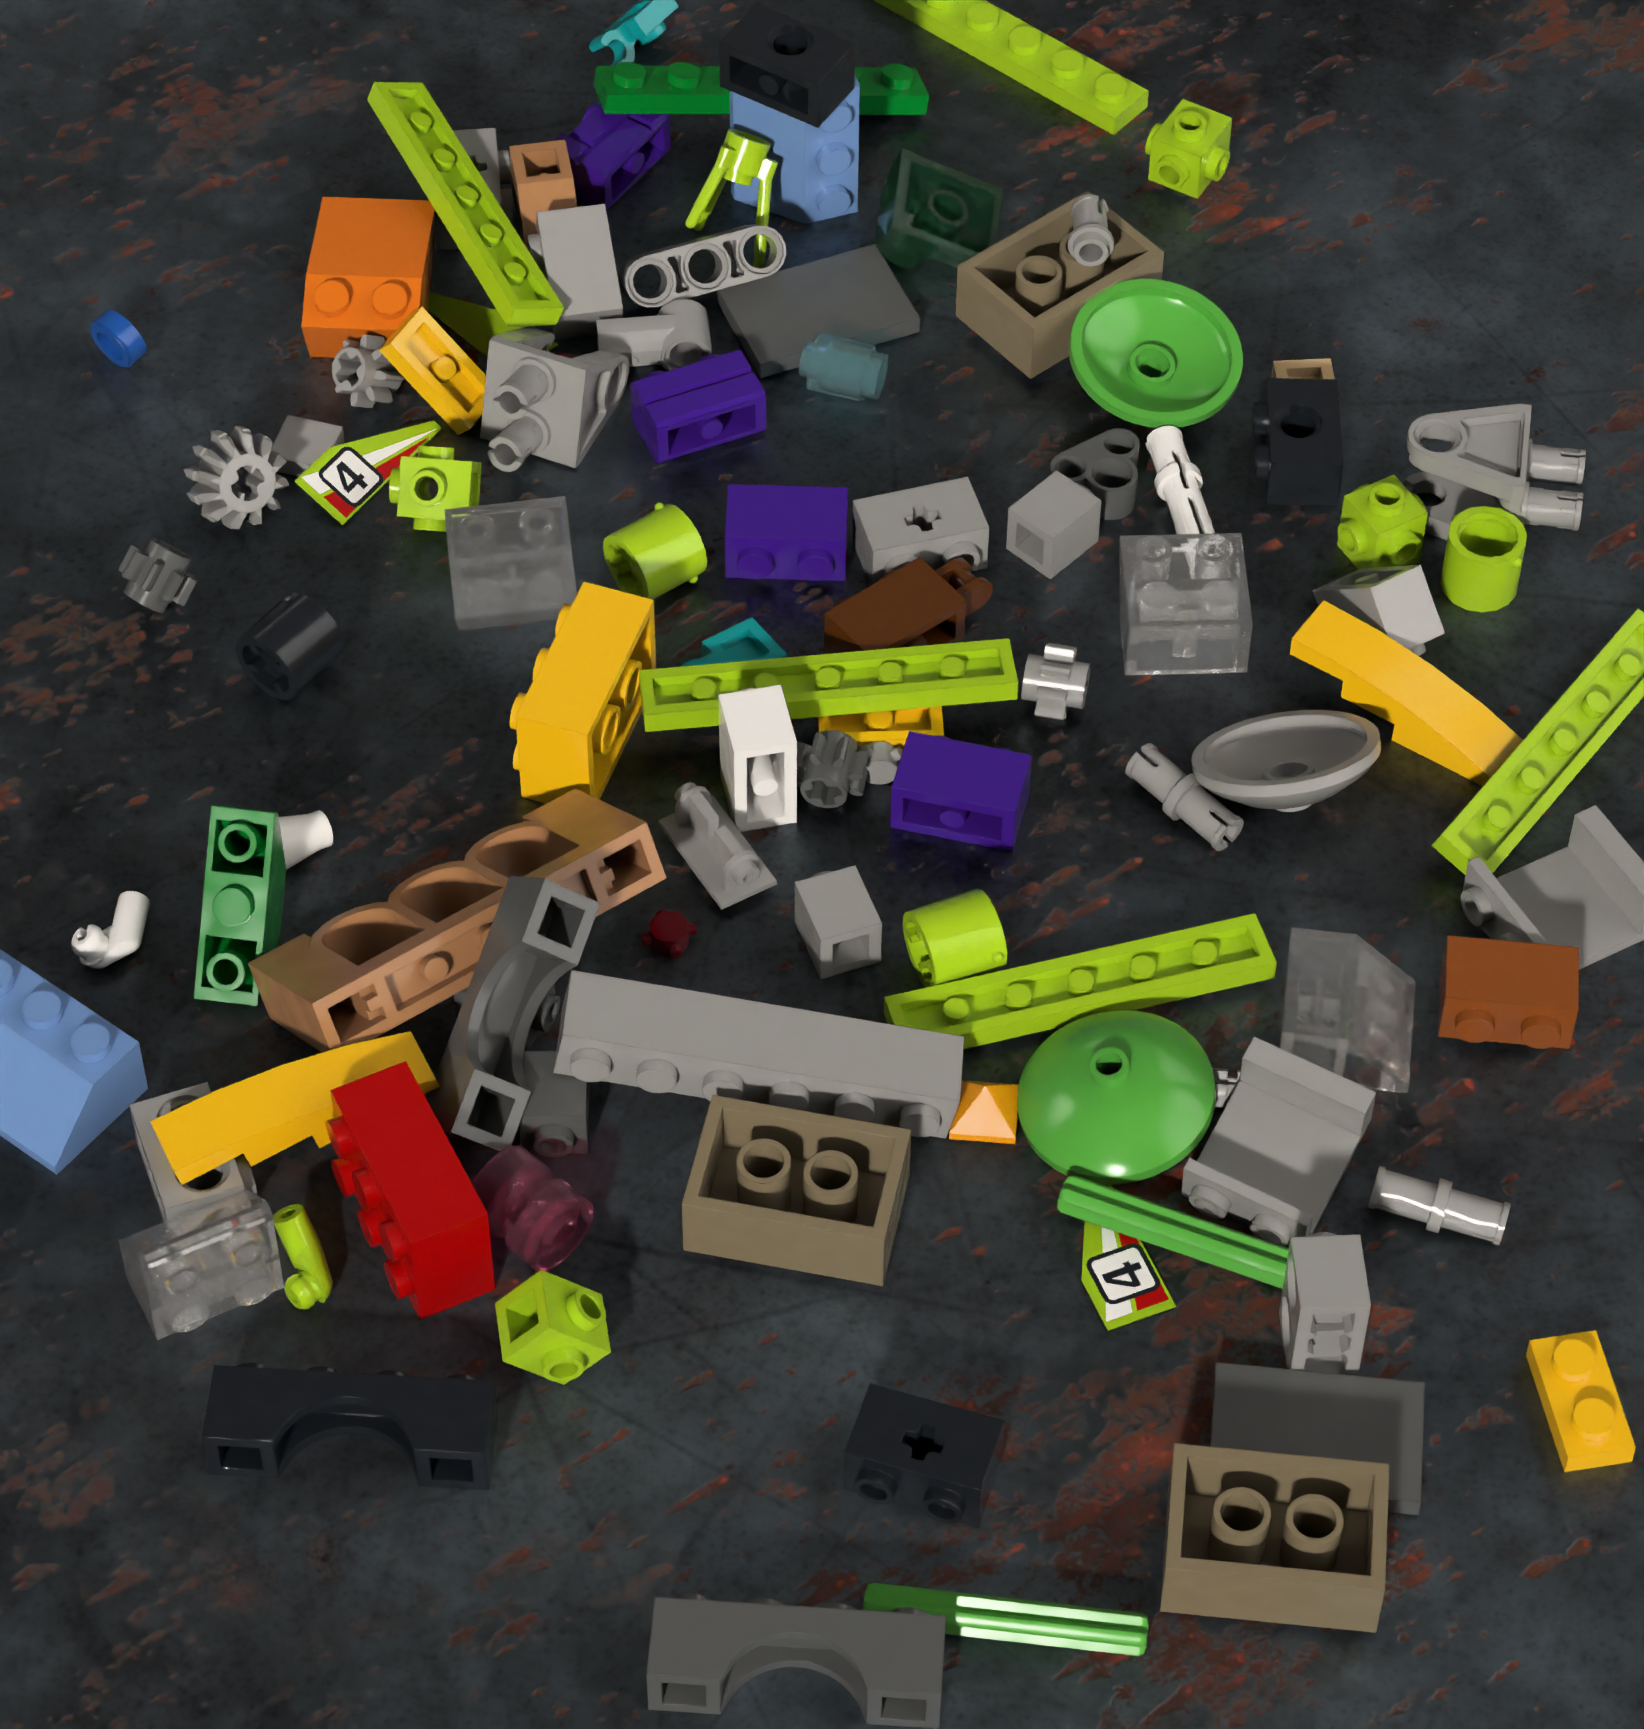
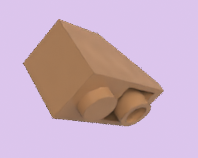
[509,140,577,271]

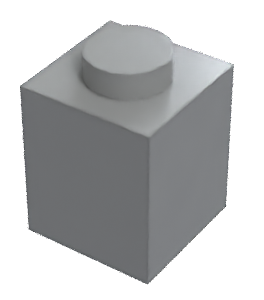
[1006,470,1101,579]
[795,865,882,979]

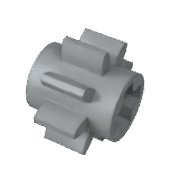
[331,334,404,408]
[1021,643,1091,720]

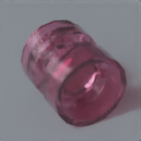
[472,1146,594,1272]

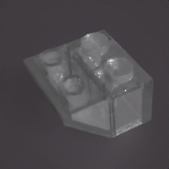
[445,496,577,631]
[1119,533,1253,675]
[1278,927,1416,1093]
[119,1189,284,1340]

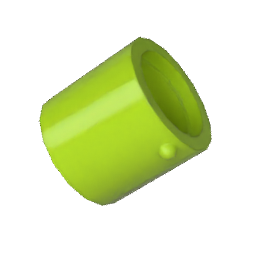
[603,502,707,600]
[1440,506,1527,613]
[903,888,1007,988]

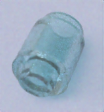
[799,333,888,402]

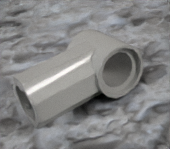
[596,299,712,371]

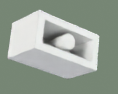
[718,685,797,832]

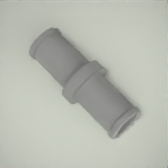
[1125,743,1244,851]
[1368,1166,1511,1246]

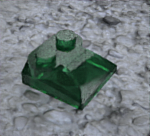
[875,148,1003,268]

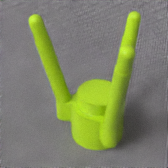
[685,128,778,267]

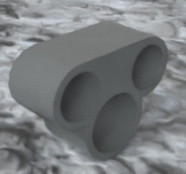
[1049,428,1140,520]

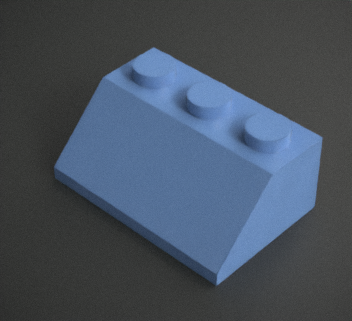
[729,76,860,224]
[0,949,148,1175]

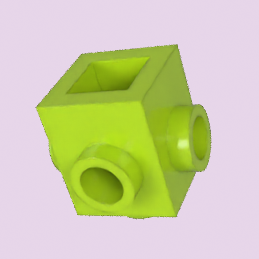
[1145,99,1232,199]
[389,445,482,532]
[1337,475,1428,570]
[495,1270,611,1385]

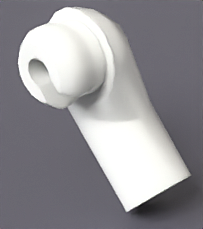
[71,891,150,969]

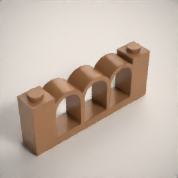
[248,788,666,1053]

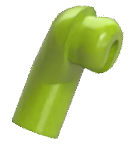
[272,1204,333,1310]

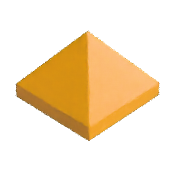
[949,1080,1019,1144]

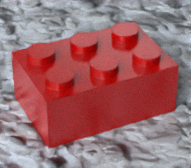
[325,1061,495,1320]

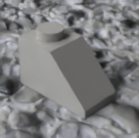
[1312,565,1445,656]

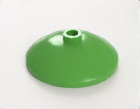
[1069,279,1243,428]
[1018,1010,1216,1185]

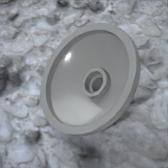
[1191,710,1381,812]

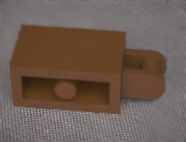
[824,557,993,654]

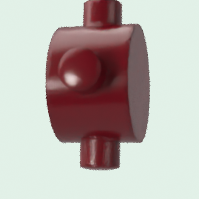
[641,909,697,959]

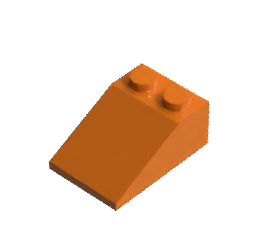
[301,197,437,358]

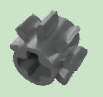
[118,538,198,613]
[797,730,869,808]

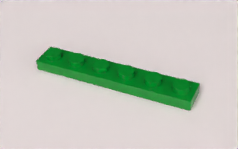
[594,62,929,115]

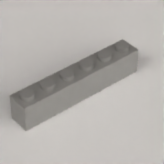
[553,970,964,1139]

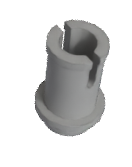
[1068,194,1114,267]

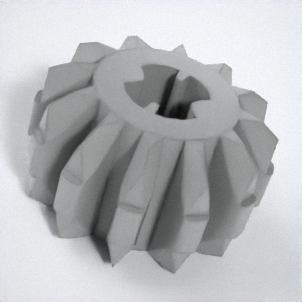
[184,426,290,529]

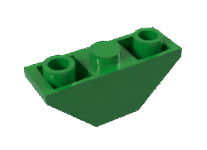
[194,804,286,1006]

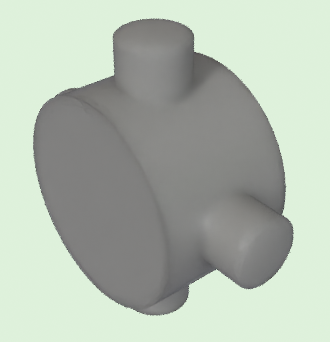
[859,742,903,785]

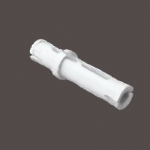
[1145,426,1228,584]

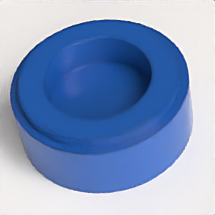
[90,309,147,368]

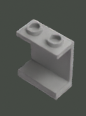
[1461,805,1644,969]
[1181,1037,1376,1247]

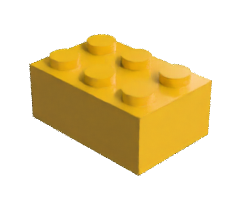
[510,582,656,804]

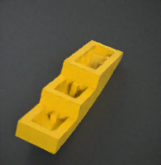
[1290,600,1523,786]
[150,1031,440,1185]

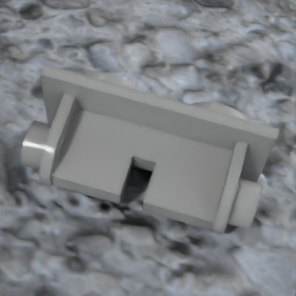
[658,782,777,910]

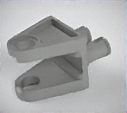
[480,326,629,472]
[1404,403,1586,540]

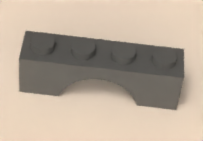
[427,875,601,1155]
[646,1593,946,1729]

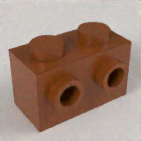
[1438,935,1579,1049]

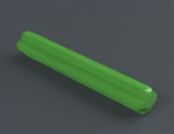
[1057,1175,1289,1289]
[863,1582,1149,1656]

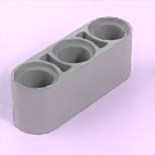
[618,224,786,308]

